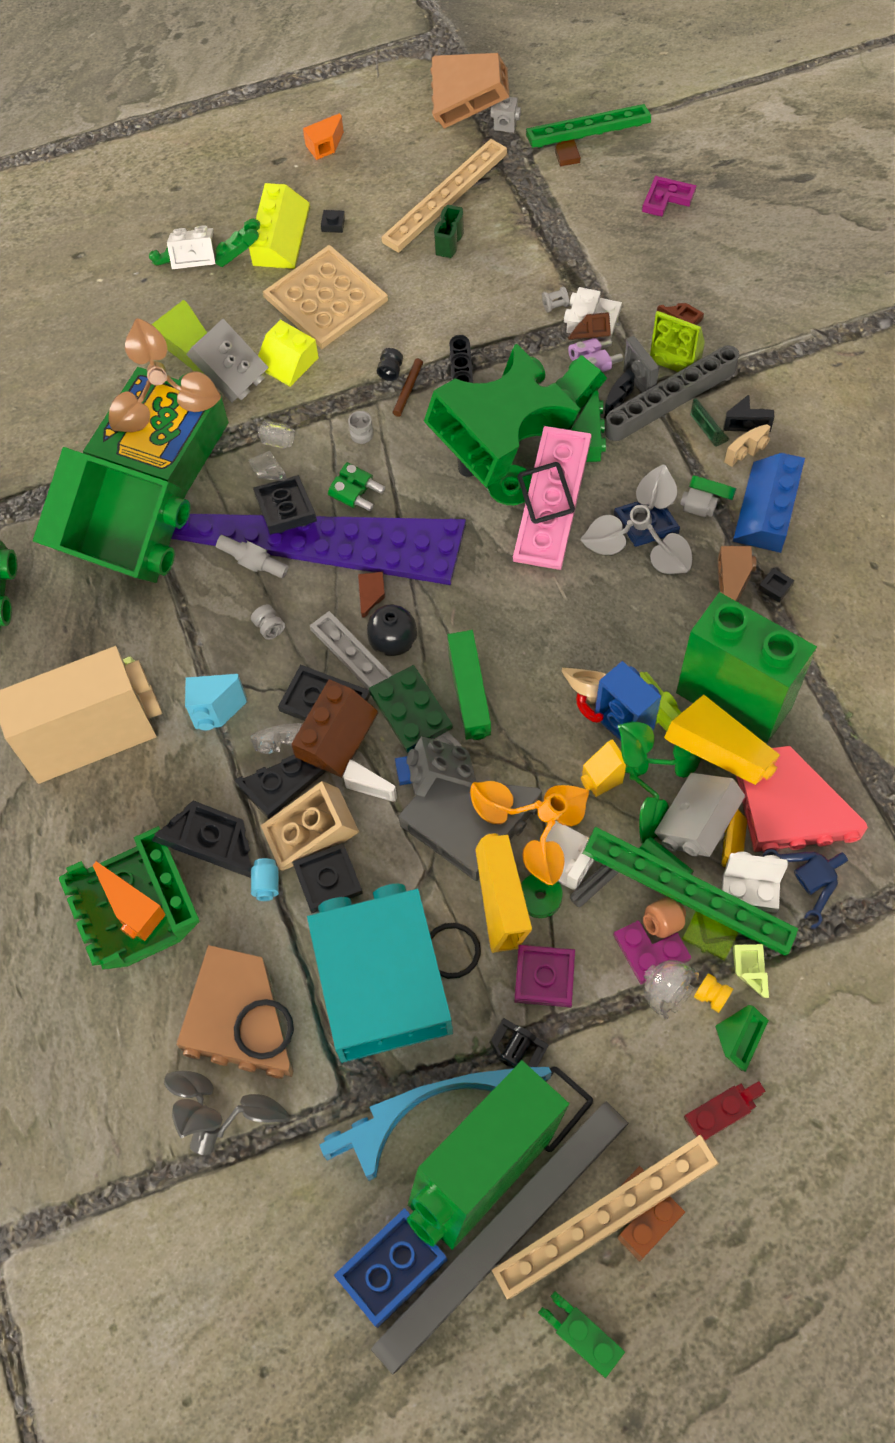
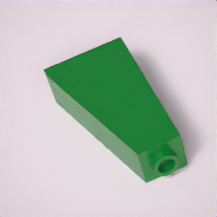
[447,630,491,740]

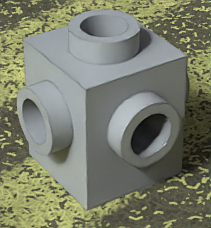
[490,97,521,133]

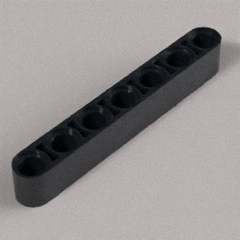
[449,335,474,477]

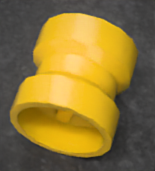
[694,973,734,1013]

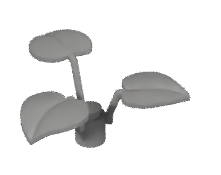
[581,464,692,574]

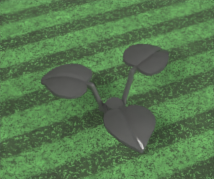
[164,1071,290,1155]

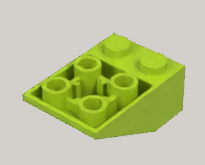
[650,311,705,372]

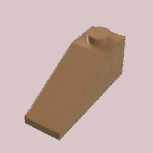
[718,546,756,602]

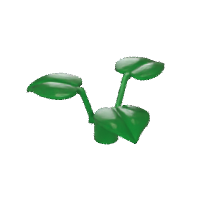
[618,722,701,843]

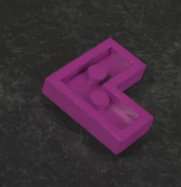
[642,176,697,217]
[613,920,691,985]

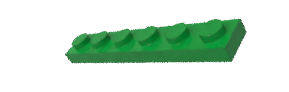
[526,104,651,148]

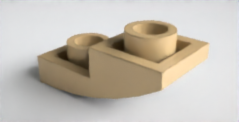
[724,424,771,467]

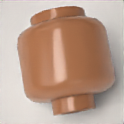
[643,897,686,938]

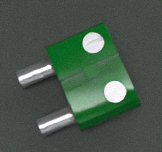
[328,462,385,511]

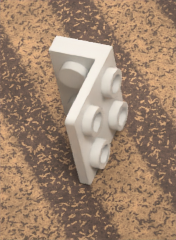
[167,226,215,269]
[546,821,594,891]
[722,852,788,913]

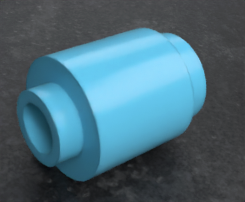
[251,858,279,901]

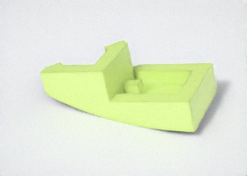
[733,944,769,998]

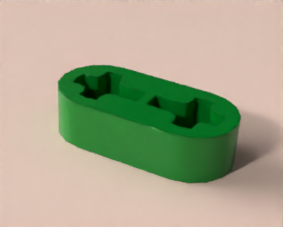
[689,475,737,500]

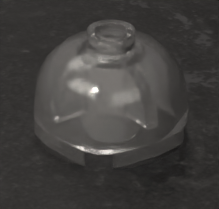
[644,959,699,1019]

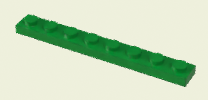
[582,827,798,956]

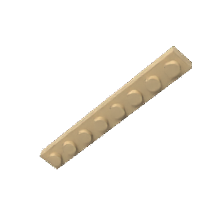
[382,139,507,253]
[492,1135,720,1299]

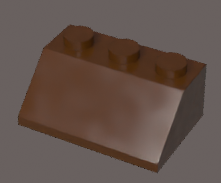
[291,679,378,778]

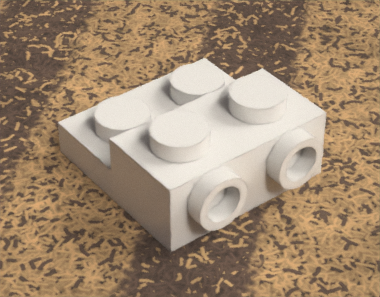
[564,287,622,340]

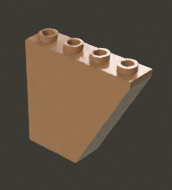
[430,53,510,129]
[176,945,294,1079]

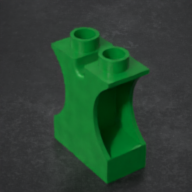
[424,344,580,488]

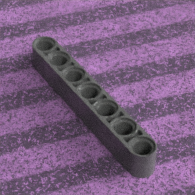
[605,345,739,441]

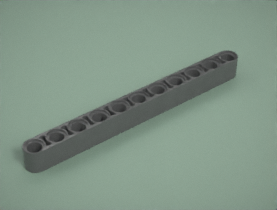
[371,1101,629,1375]

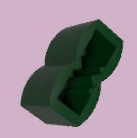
[434,205,464,258]

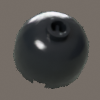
[367,604,417,656]

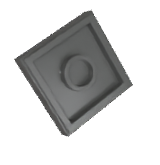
[623,336,659,393]

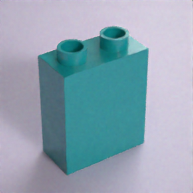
[307,883,453,1063]

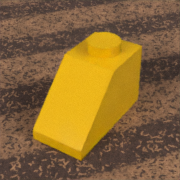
[581,739,626,797]

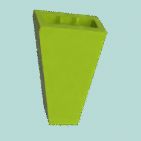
[152,300,207,374]

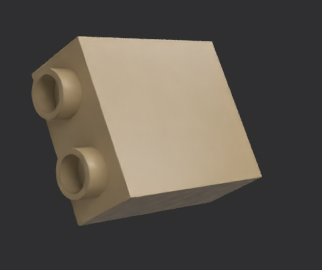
[0,646,163,784]

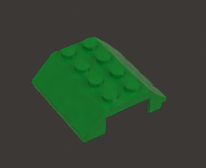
[59,826,200,970]

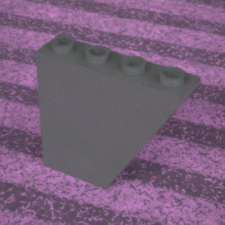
[398,777,542,881]

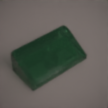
[690,398,730,447]

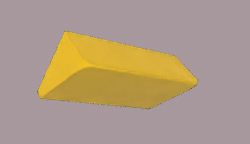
[721,809,747,867]

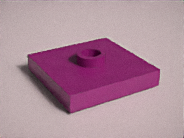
[514,945,575,1008]

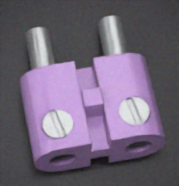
[568,338,623,372]

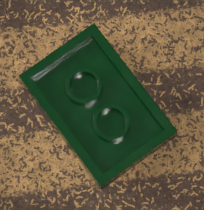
[369,665,453,753]

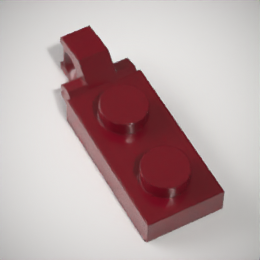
[684,1081,766,1141]

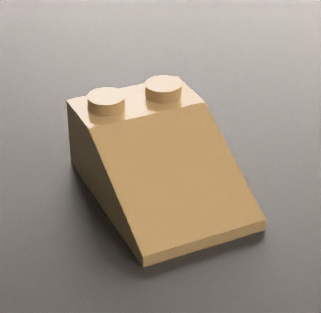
[261,781,359,871]

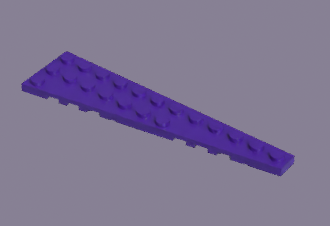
[171,514,466,585]

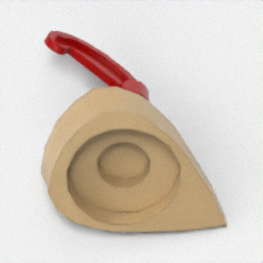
[562,668,606,723]

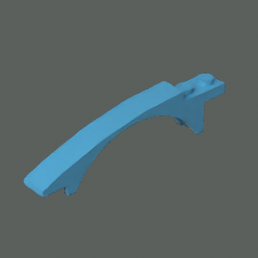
[319,1067,551,1181]

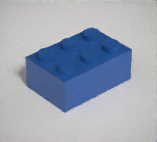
[595,661,661,741]
[334,1208,448,1328]

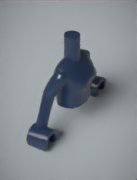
[762,849,848,929]

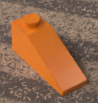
[92,861,166,941]

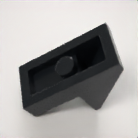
[723,395,775,432]

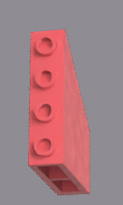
[736,746,868,853]

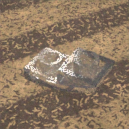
[251,723,303,754]

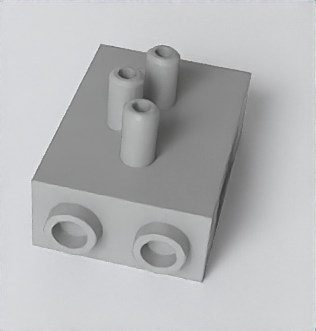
[186,319,269,403]
[654,773,746,857]

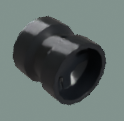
[376,348,403,381]

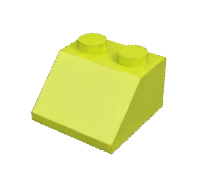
[258,319,319,387]

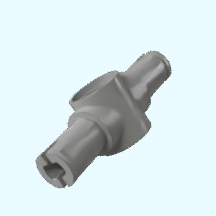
[216,535,289,579]

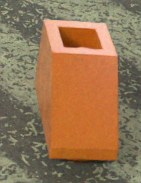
[303,113,344,160]

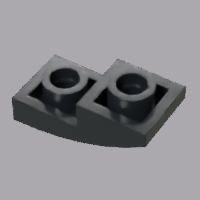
[604,369,635,419]

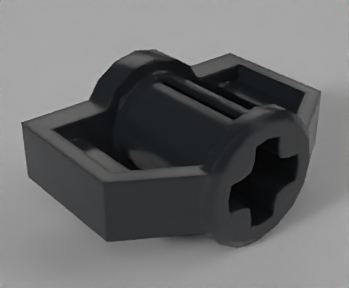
[489,1018,549,1069]

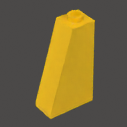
[664,695,780,785]
[475,833,532,953]

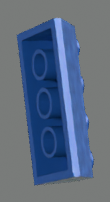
[733,453,805,553]

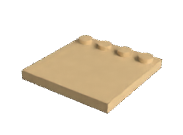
[263,245,388,349]

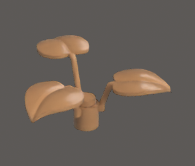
[109,318,221,432]

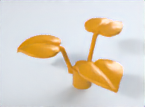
[470,781,589,885]

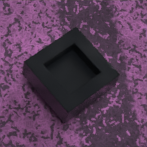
[321,210,345,233]
[758,568,795,603]

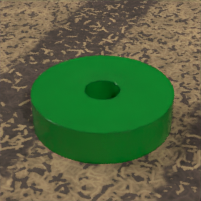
[521,874,563,918]

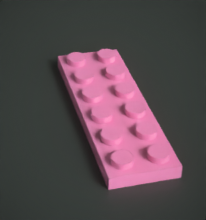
[513,426,591,570]

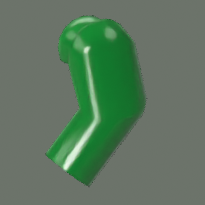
[149,247,171,266]

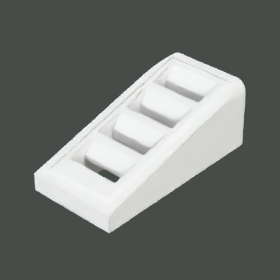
[343,760,397,802]

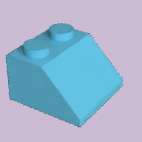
[185,674,247,730]

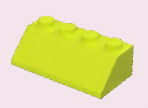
[249,183,310,269]

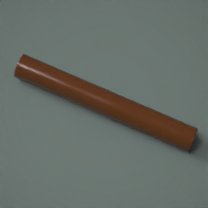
[393,358,423,417]

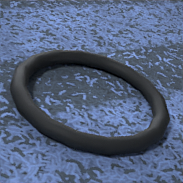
[430,923,481,979]
[234,999,294,1059]

